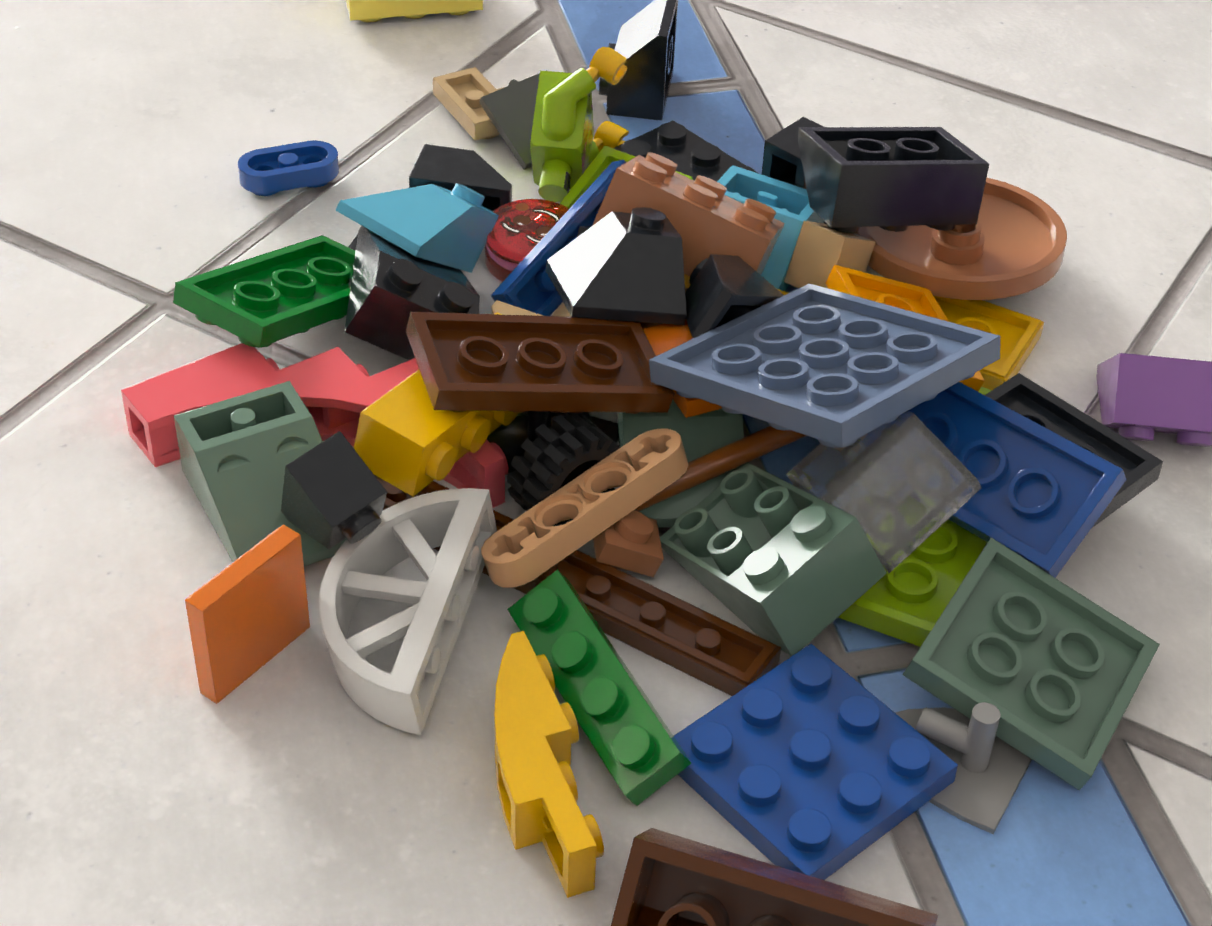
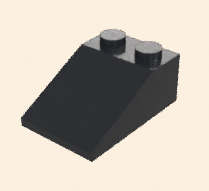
[344,226,480,360]

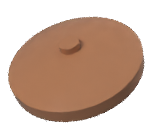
[854,178,1067,300]

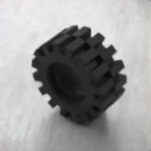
[507,413,620,526]

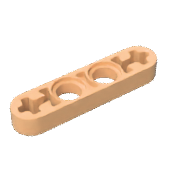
[481,428,689,588]

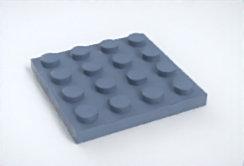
[649,283,1000,448]

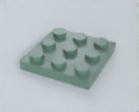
[903,538,1160,790]

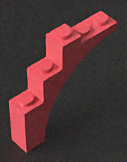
[121,343,508,508]

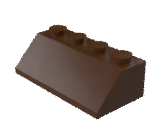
[611,828,938,926]

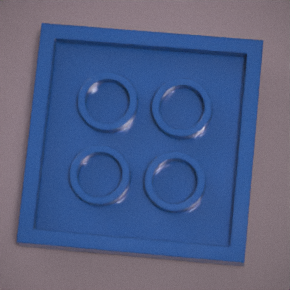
[674,644,958,880]

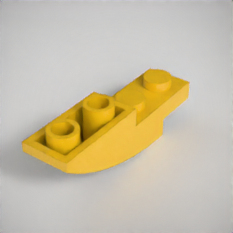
[494,631,604,898]

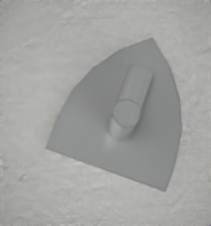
[895,702,1032,834]

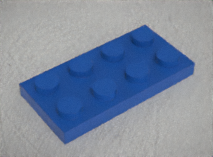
[848,382,1126,578]

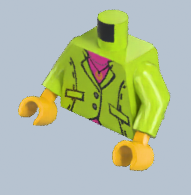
[530,47,629,202]

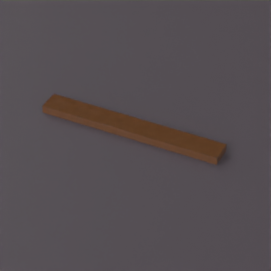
[374,475,781,696]

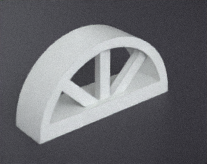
[319,488,497,735]

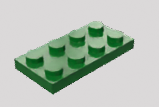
[173,235,356,348]

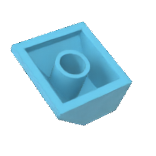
[336,183,499,273]

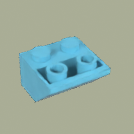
[717,165,824,291]

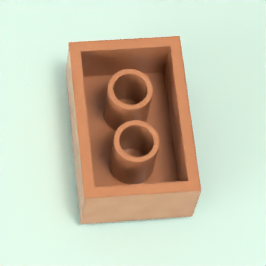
[592,152,785,276]

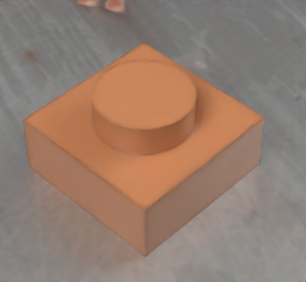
[593,510,664,577]

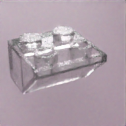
[786,410,982,573]

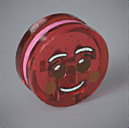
[485,199,569,282]

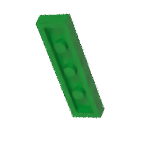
[507,569,691,806]

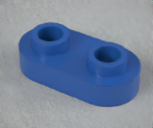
[238,140,339,196]

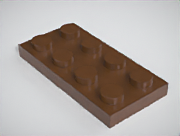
[406,312,675,414]

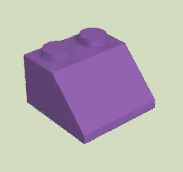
[1096,353,1212,447]

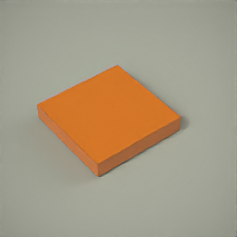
[185,524,310,704]

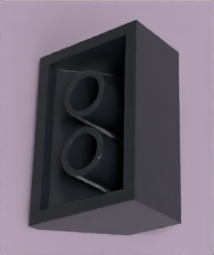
[797,127,989,233]

